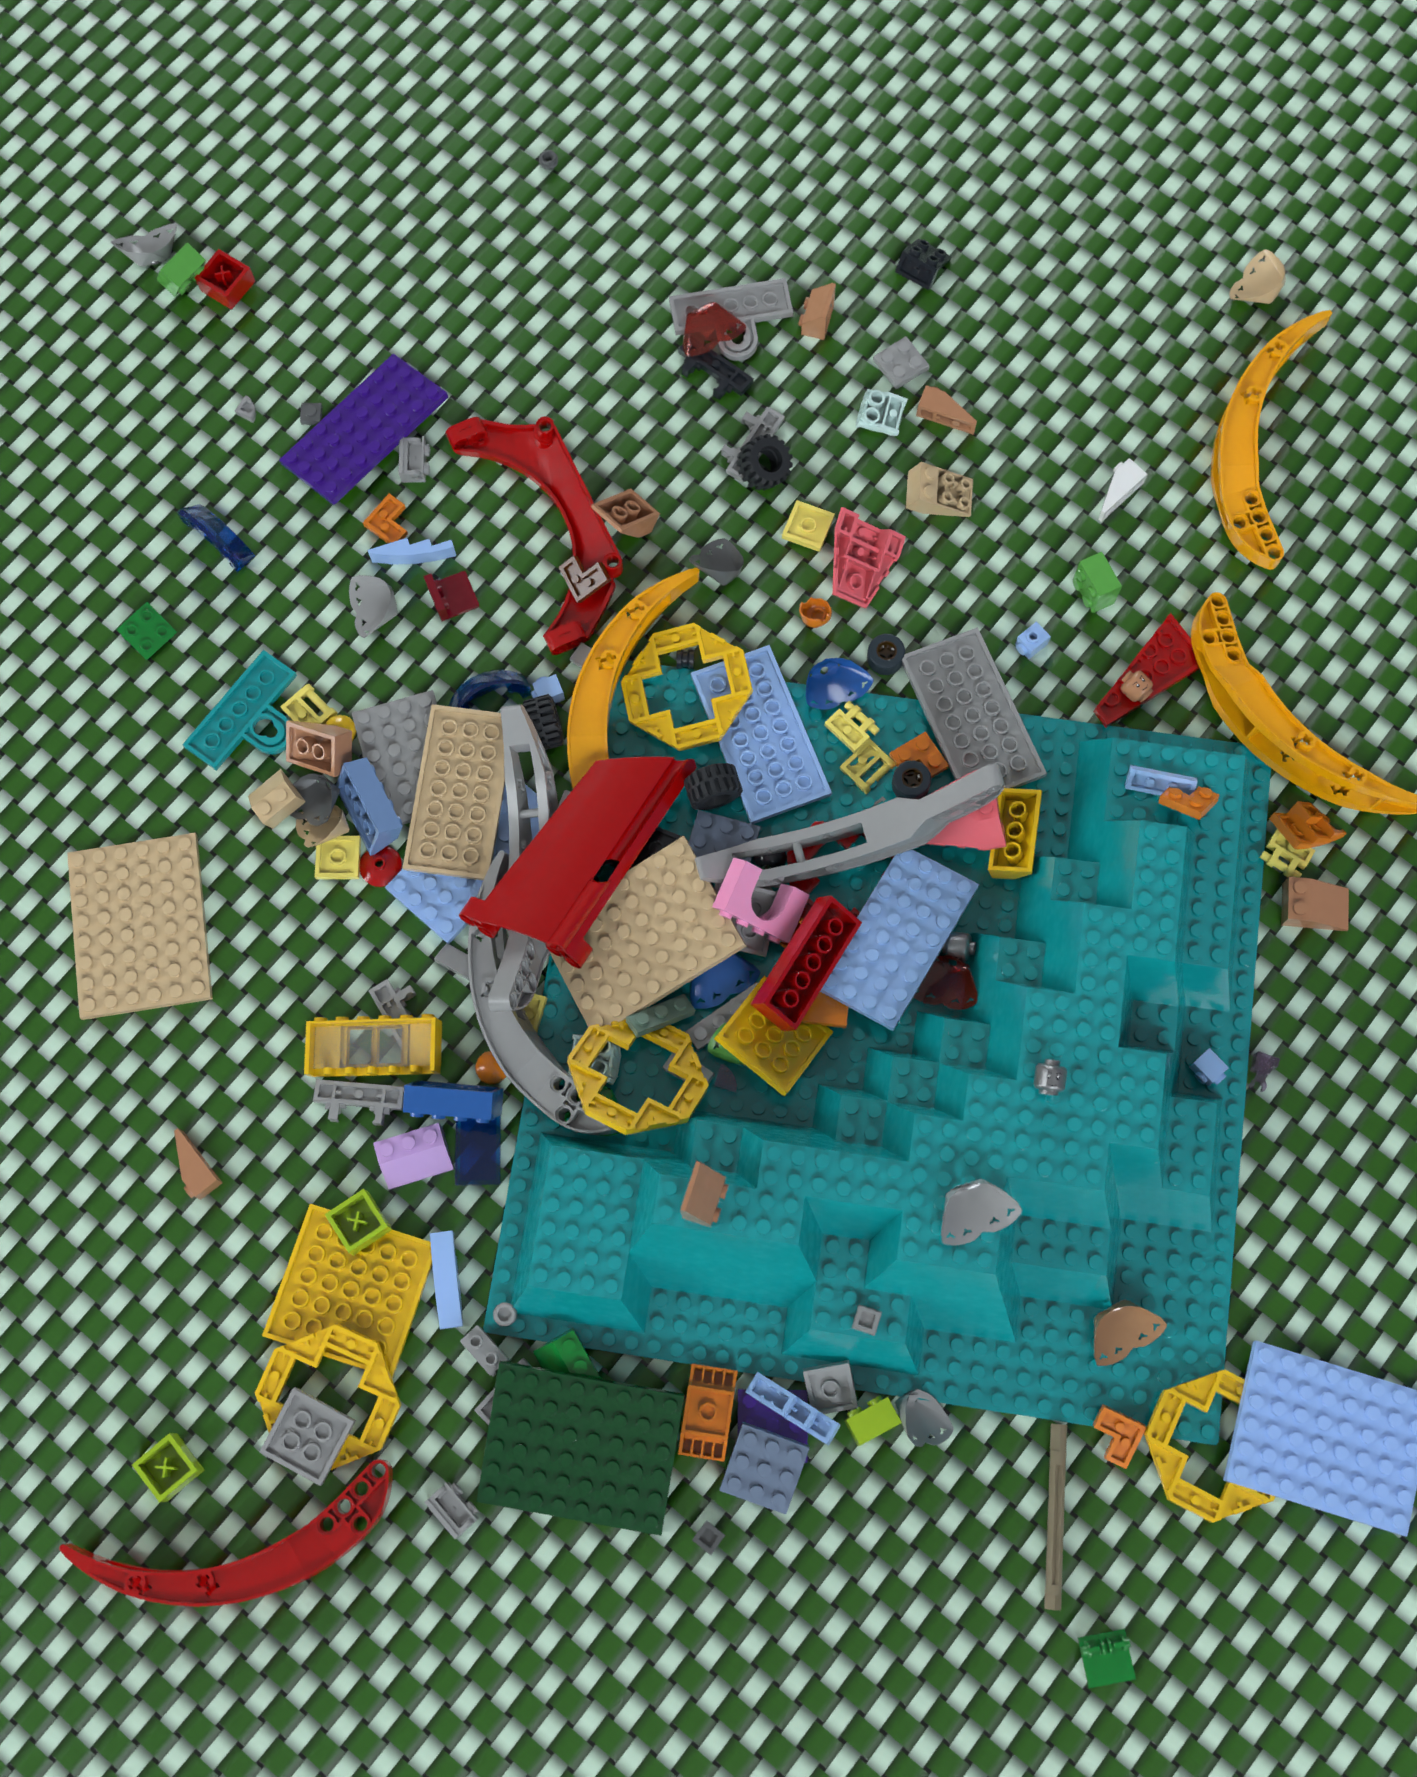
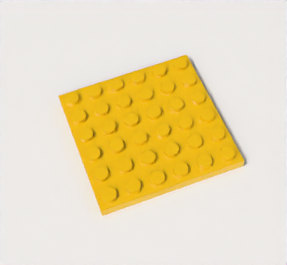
[262,1204,432,1378]

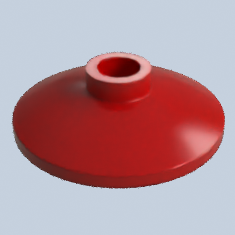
[360,846,402,887]

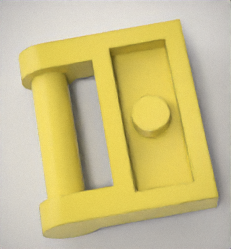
[281,684,338,724]
[839,739,896,795]

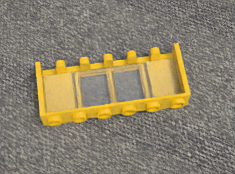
[304,1014,442,1077]

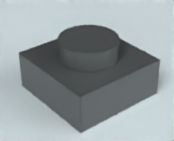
[300,403,323,425]
[692,1520,725,1555]

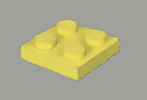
[782,500,835,552]
[315,836,361,879]

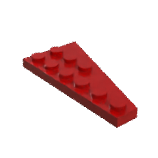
[1093,613,1200,728]

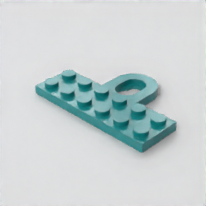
[182,650,297,771]

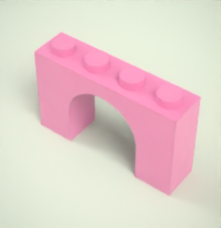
[712,858,810,944]

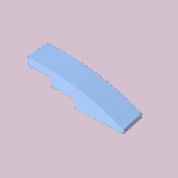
[368,538,456,564]
[430,1231,463,1329]
[746,1372,841,1446]

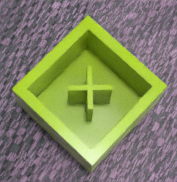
[325,1189,392,1256]
[844,1395,902,1446]
[132,1433,204,1502]

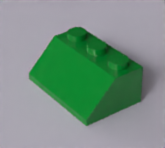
[533,1328,602,1379]

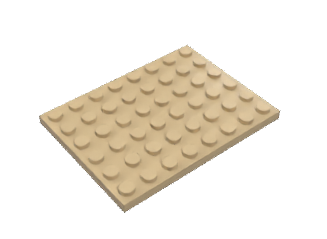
[67,833,213,1020]
[550,836,747,1027]

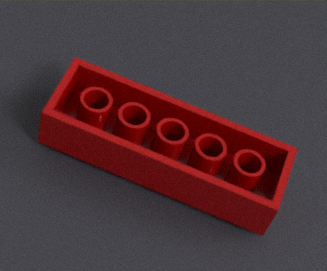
[751,895,862,1031]

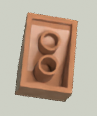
[591,489,660,538]
[286,720,352,777]
[1281,877,1349,931]
[680,1161,729,1228]

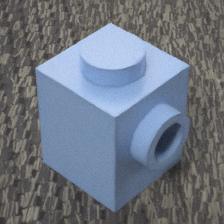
[1015,622,1051,659]
[531,674,565,704]
[1189,1048,1229,1086]

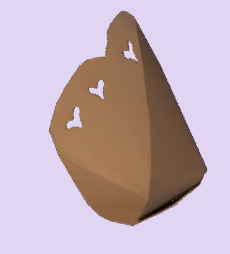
[1094,1300,1167,1366]

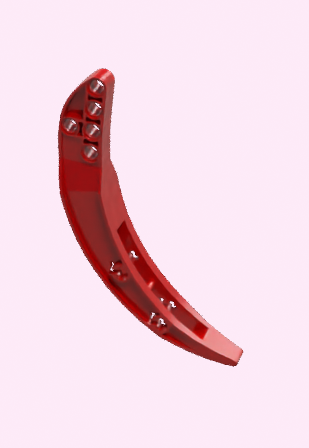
[59,1460,393,1607]

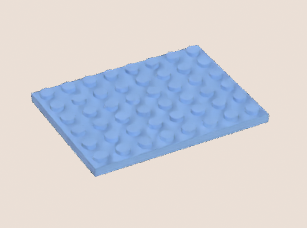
[1223,1341,1417,1537]

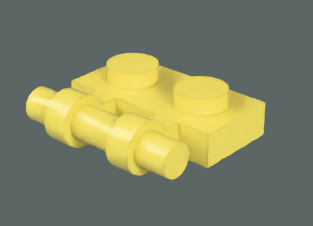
[824,701,880,754]
[1259,829,1316,878]

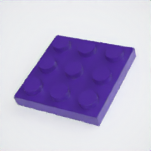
[738,1389,808,1463]

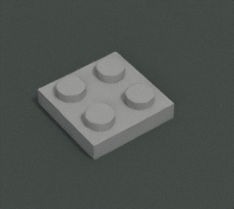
[873,336,929,389]
[803,1360,858,1414]

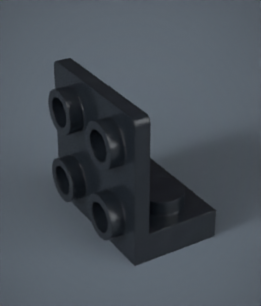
[895,239,951,290]

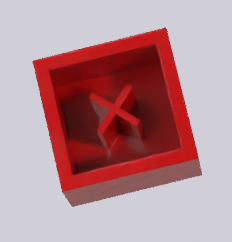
[195,249,255,310]

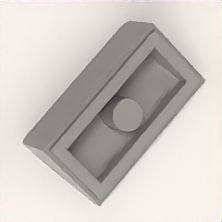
[434,943,469,981]

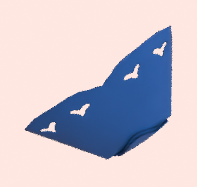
[805,658,874,710]
[690,954,760,1009]

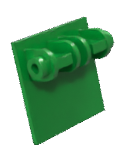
[116,602,177,660]
[1078,1629,1136,1688]

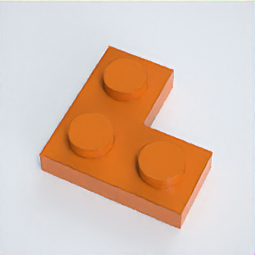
[363,493,408,544]
[889,731,949,778]
[1158,786,1220,820]
[1093,1404,1147,1469]

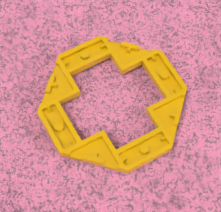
[621,623,753,751]
[567,1020,709,1135]
[255,1324,401,1470]
[1144,1370,1275,1523]

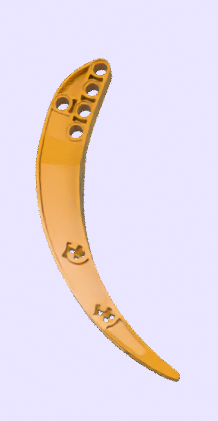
[1211,310,1332,570]
[567,568,699,790]
[1191,592,1417,815]

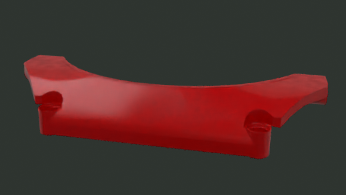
[445,416,623,655]

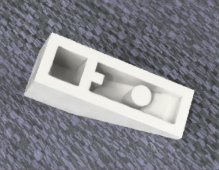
[1098,458,1147,522]

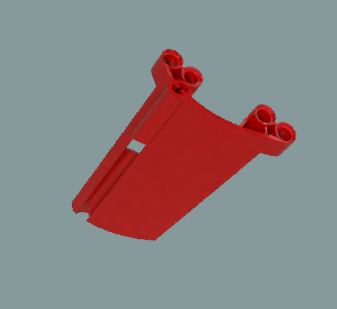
[459,757,697,969]

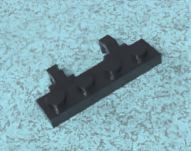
[678,335,754,400]

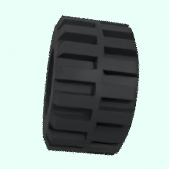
[736,434,793,490]
[523,694,564,750]
[684,763,743,810]

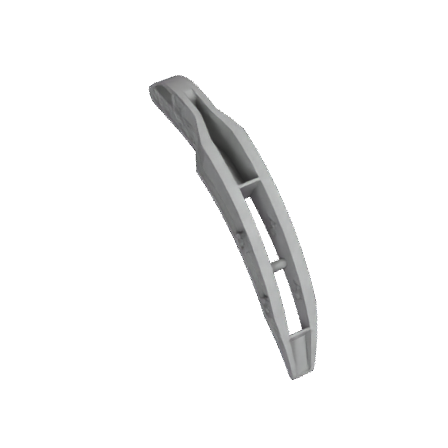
[488,704,558,1012]
[695,764,1005,887]
[468,850,619,1135]

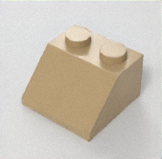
[248,769,306,829]

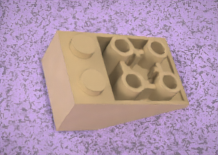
[906,462,973,517]

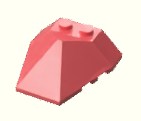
[832,507,906,608]
[926,770,1007,851]

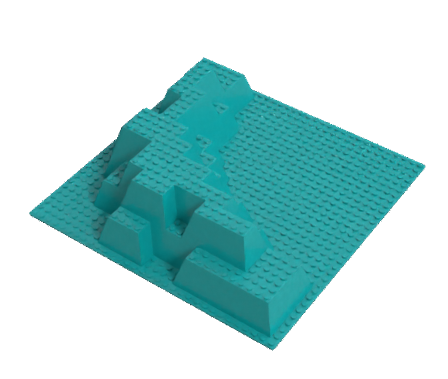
[483,661,1271,1445]

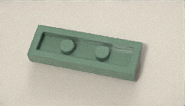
[626,994,695,1038]

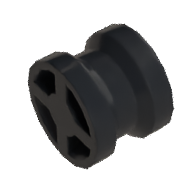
[677,648,694,669]

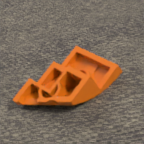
[1269,801,1347,849]
[802,992,848,1028]

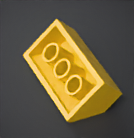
[988,788,1042,880]

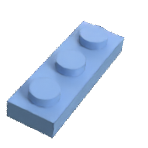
[1125,765,1198,795]

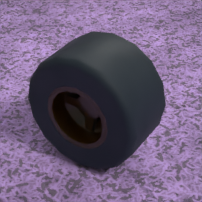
[867,634,905,675]
[892,760,932,800]

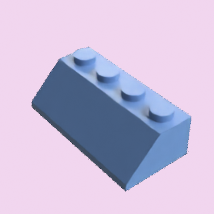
[336,757,403,856]

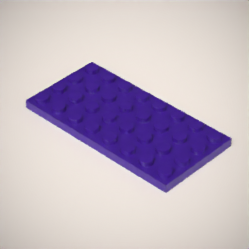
[279,354,448,505]

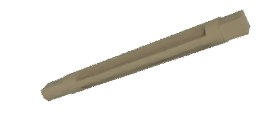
[1044,1424,1067,1610]

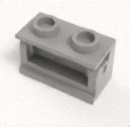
[399,436,430,483]
[460,1325,510,1377]
[424,1482,479,1539]

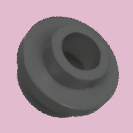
[539,150,558,170]

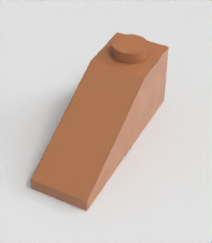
[916,386,977,435]
[174,1128,222,1200]

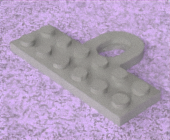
[669,278,793,361]

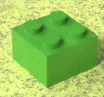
[157,242,206,297]
[1073,551,1122,614]

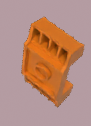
[678,1364,738,1462]

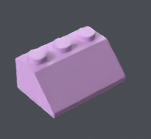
[373,1123,454,1190]

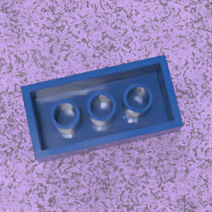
[403,1080,504,1123]

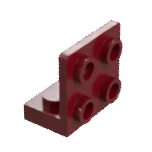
[424,571,479,622]

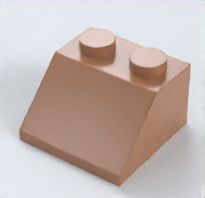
[799,283,836,340]

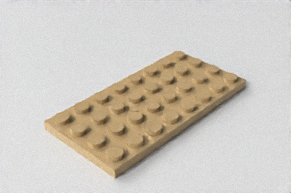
[402,704,505,880]

